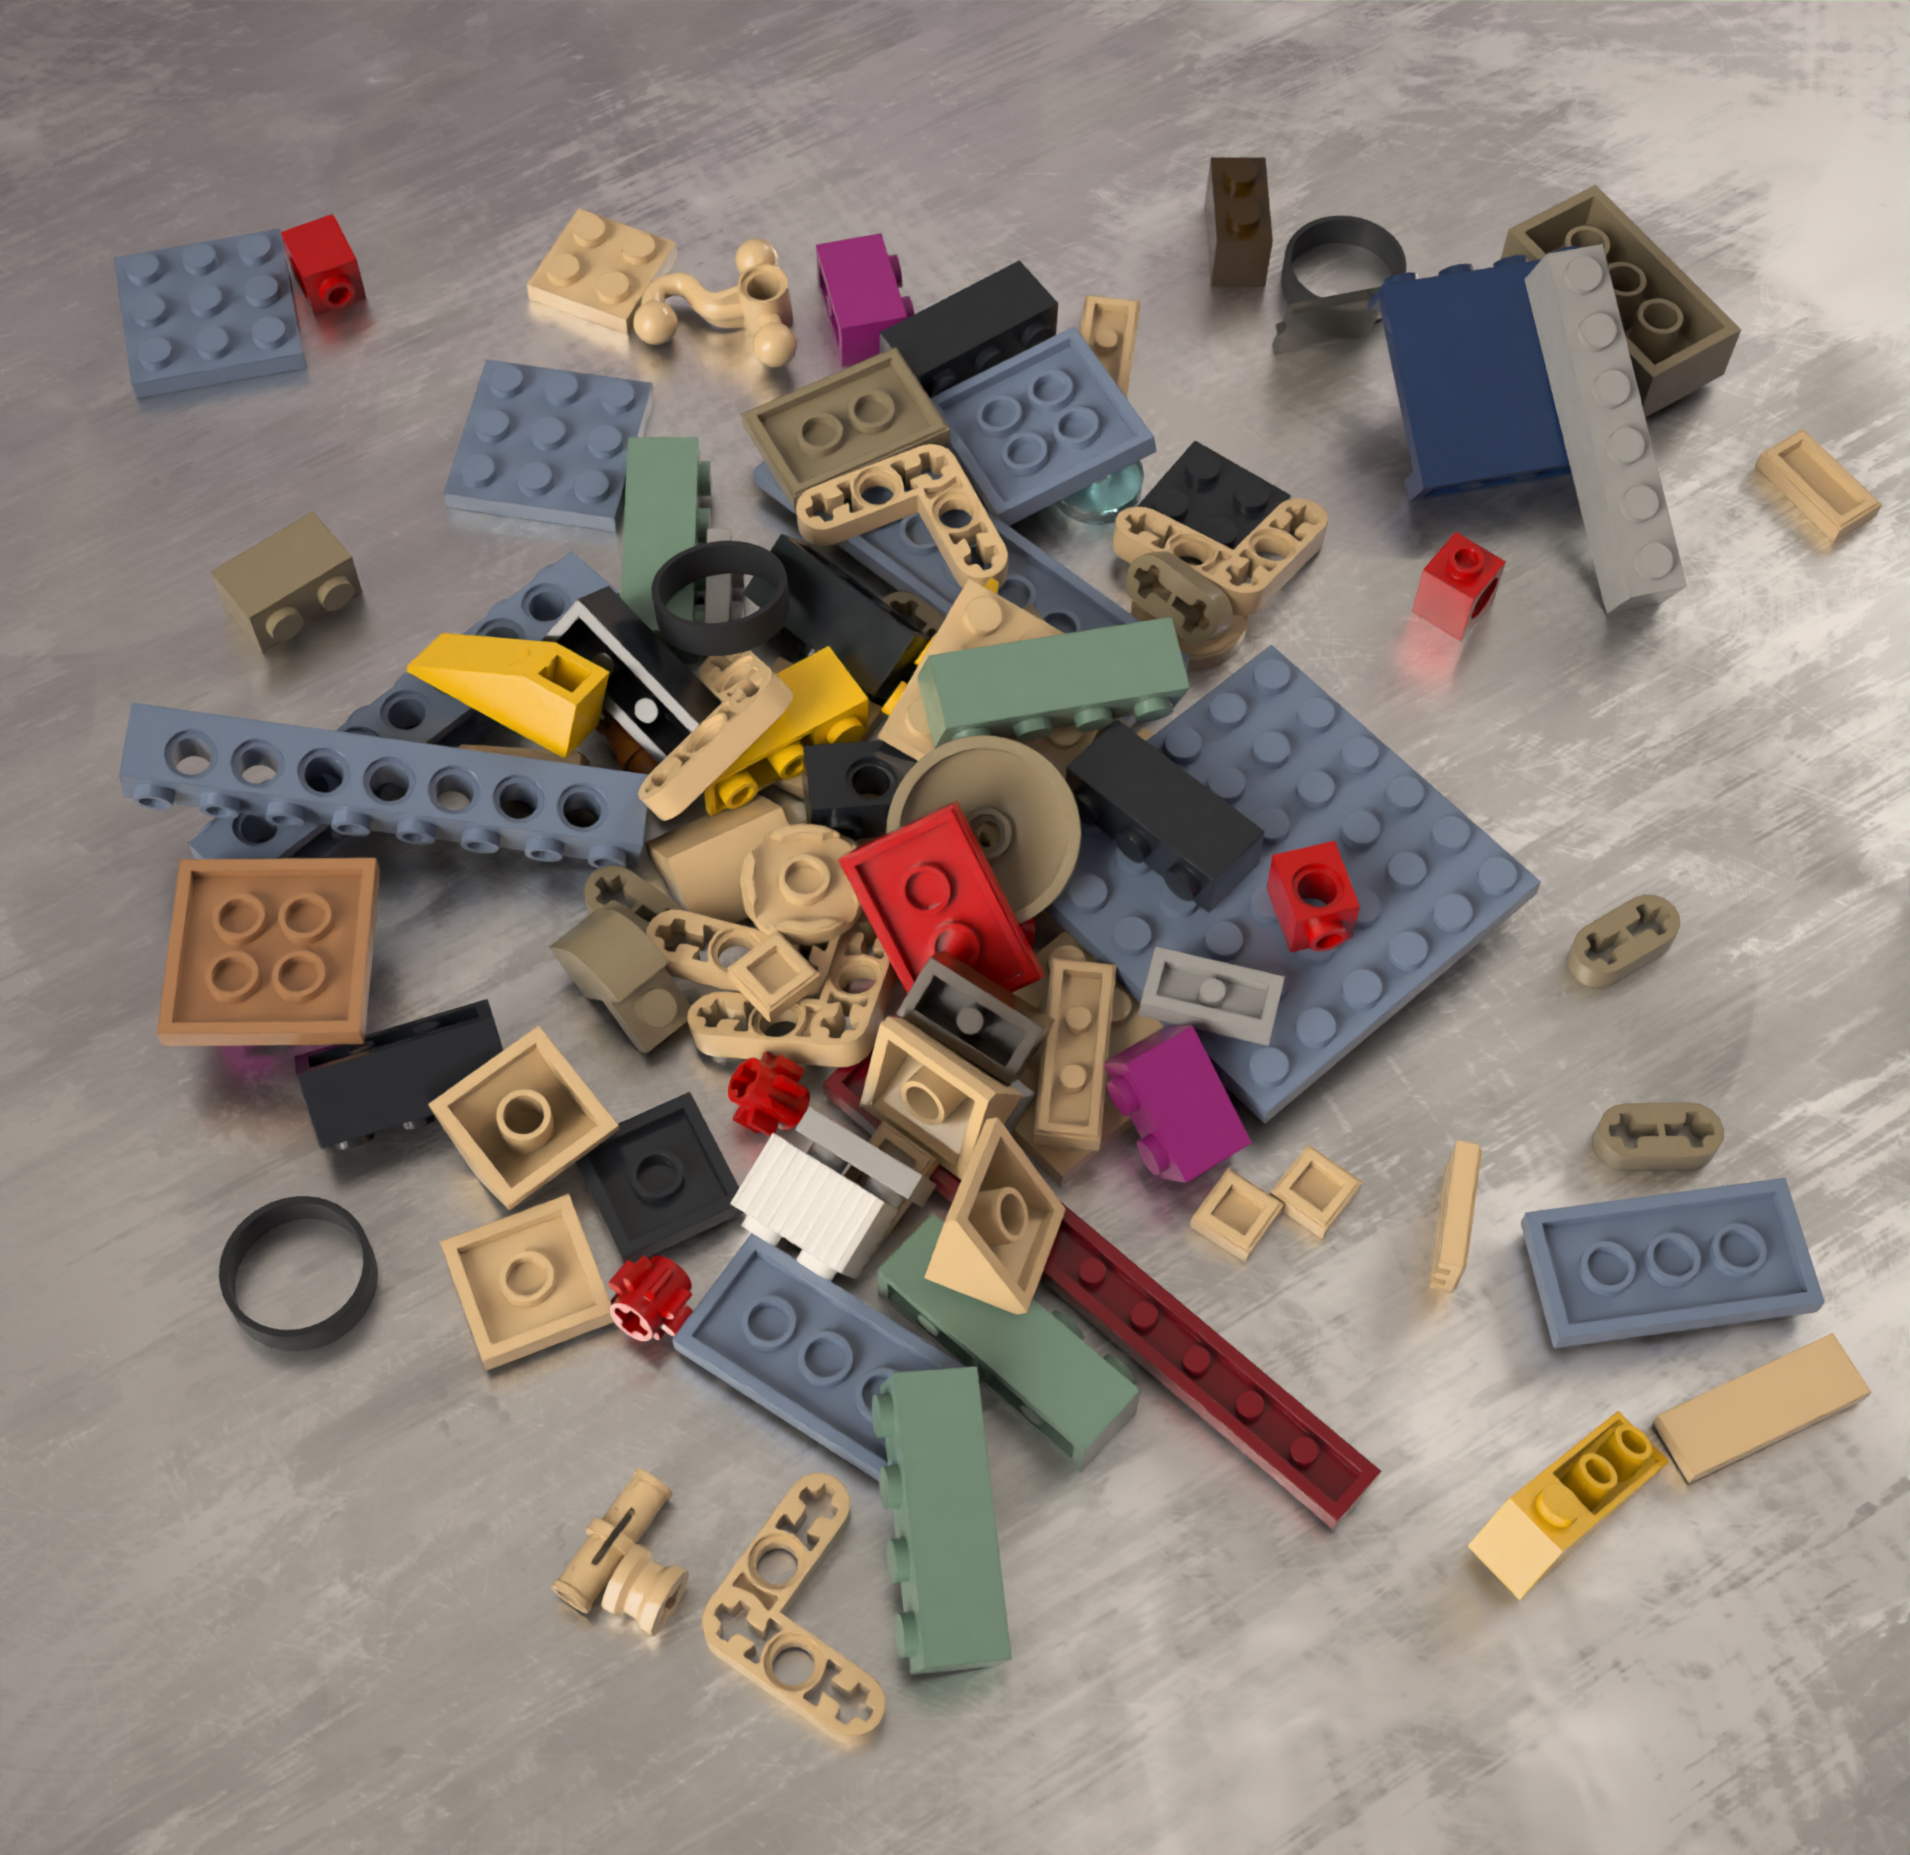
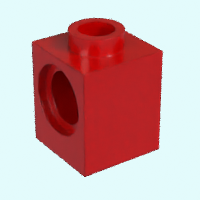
[280,214,367,316]
[1412,532,1506,641]
[1266,841,1360,953]

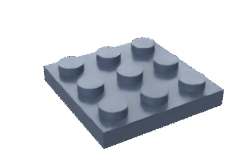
[114,228,307,399]
[930,326,1157,526]
[443,359,654,532]

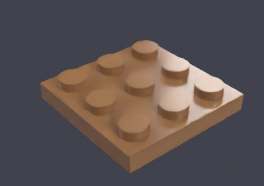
[157,858,380,1046]

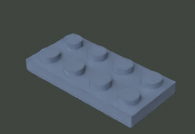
[1520,1178,1825,1348]
[672,1233,980,1481]

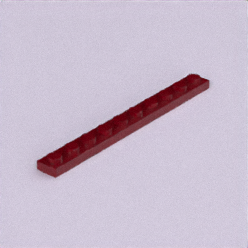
[823,1047,1381,1530]

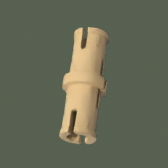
[551,1468,673,1614]

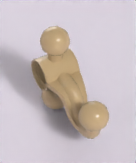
[633,238,797,367]

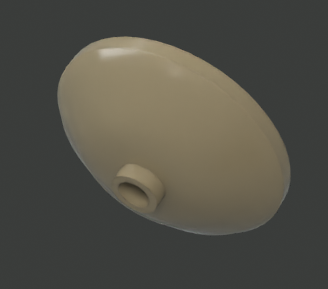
[886,735,1082,924]

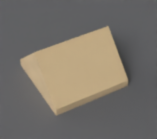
[645,793,789,943]
[859,1016,1023,1180]
[429,1025,620,1210]
[924,1117,1066,1315]

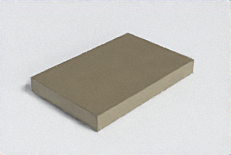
[741,347,950,510]

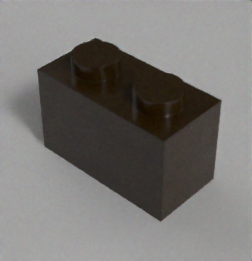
[1205,157,1273,287]
[896,950,1055,1085]

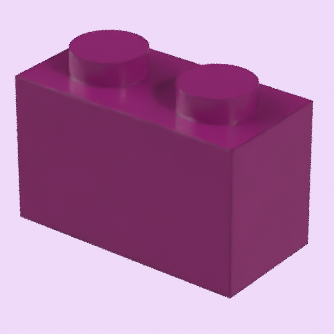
[816,233,915,366]
[1103,1025,1252,1183]

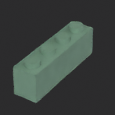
[621,437,712,664]
[917,617,1190,749]
[877,1213,1141,1472]
[872,1366,1012,1675]

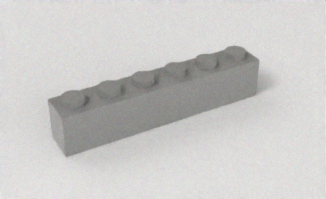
[1525,244,1687,614]

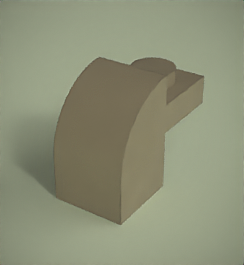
[549,908,691,1053]

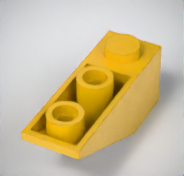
[407,633,609,759]
[704,646,869,817]
[1468,1411,1669,1600]

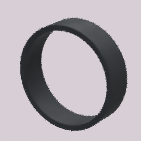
[1281,215,1406,331]
[651,541,791,656]
[219,1196,378,1351]

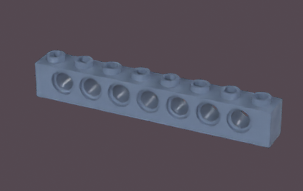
[188,551,621,859]
[119,703,648,868]

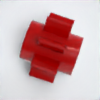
[728,1051,810,1137]
[608,1256,693,1341]

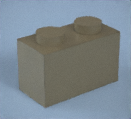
[211,511,363,652]

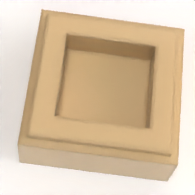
[727,931,820,1023]
[1270,1144,1363,1239]
[1190,1168,1284,1263]

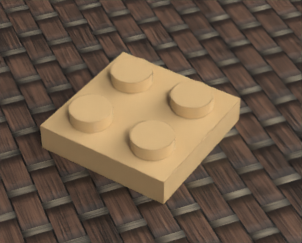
[527,208,678,335]
[440,1194,614,1371]

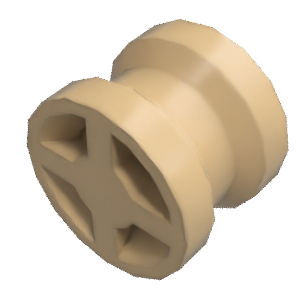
[602,1544,689,1637]

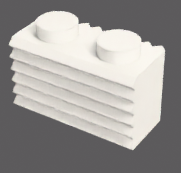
[730,1133,898,1281]

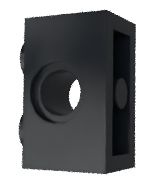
[802,740,918,841]

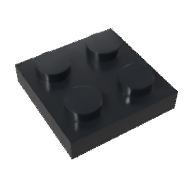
[1137,440,1291,565]
[574,1092,744,1264]

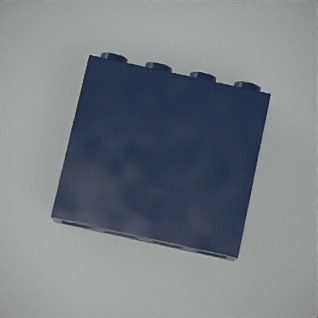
[1368,246,1605,503]

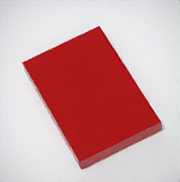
[838,800,1045,994]

